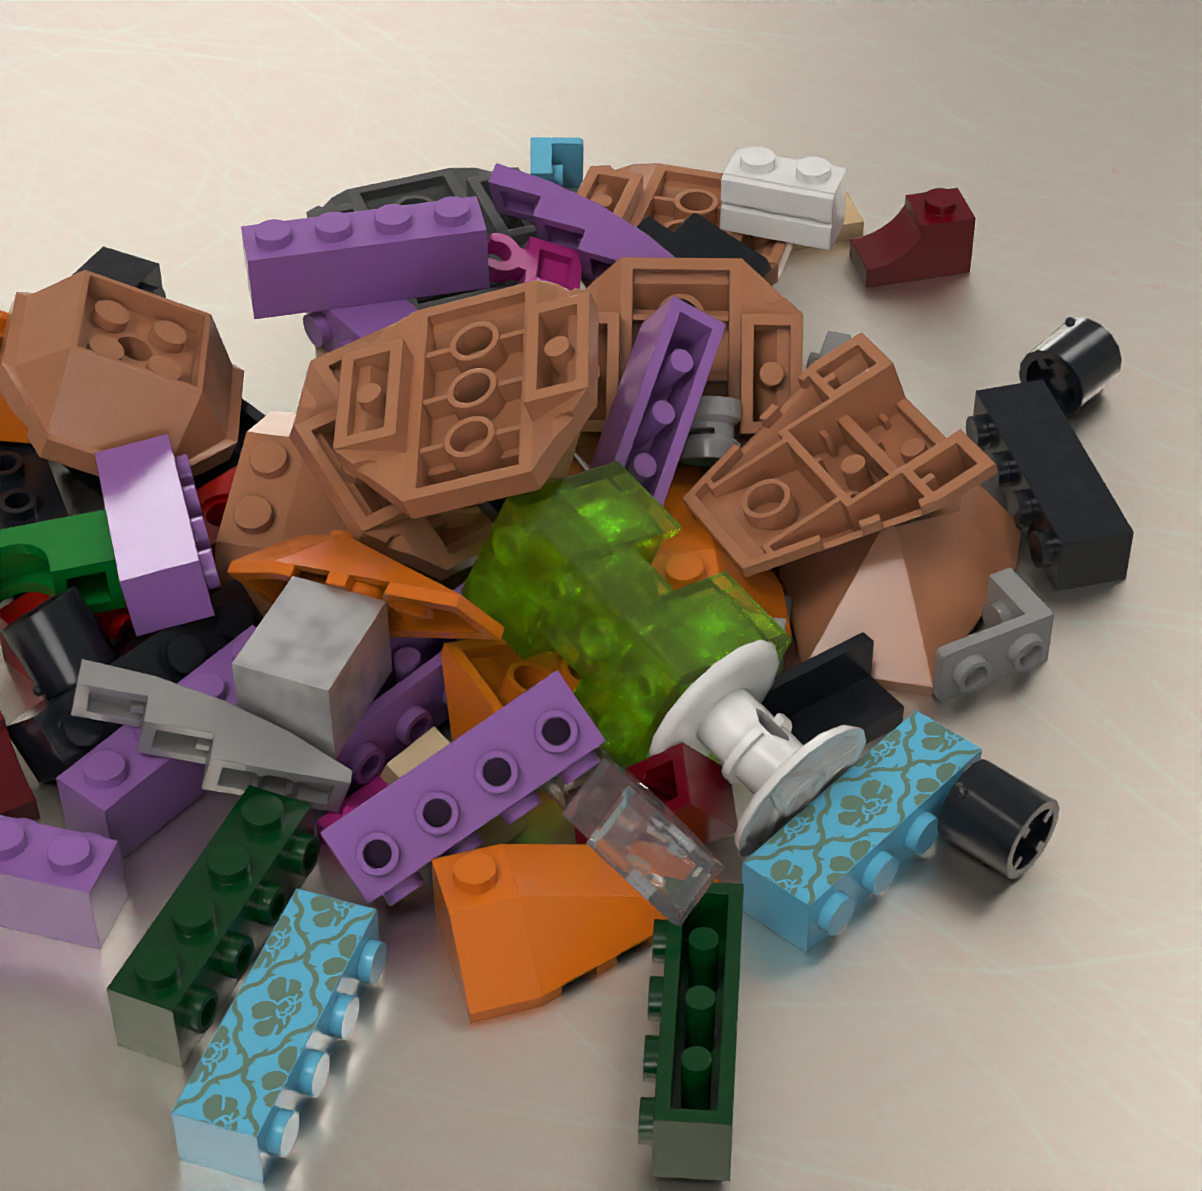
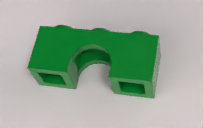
[0,509,126,614]

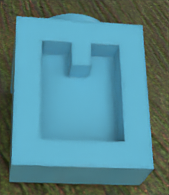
[530,137,584,188]

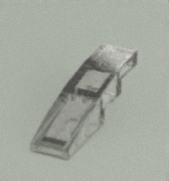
[540,745,724,927]

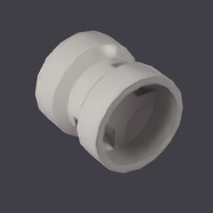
[679,396,741,467]

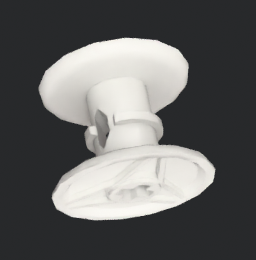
[648,640,866,857]

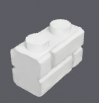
[720,146,848,251]

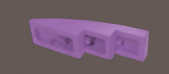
[488,163,675,281]

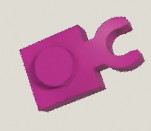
[487,233,582,291]

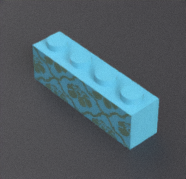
[742,710,982,953]
[171,888,387,1184]

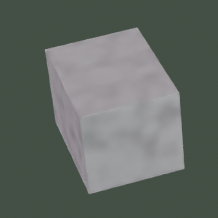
[232,576,392,760]

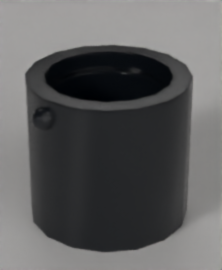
[1019,317,1122,417]
[1,585,118,700]
[937,759,1060,879]

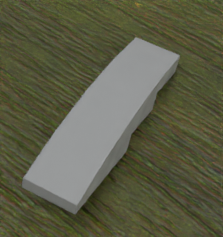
[71,659,352,812]

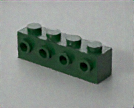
[107,785,321,1068]
[638,880,744,1181]

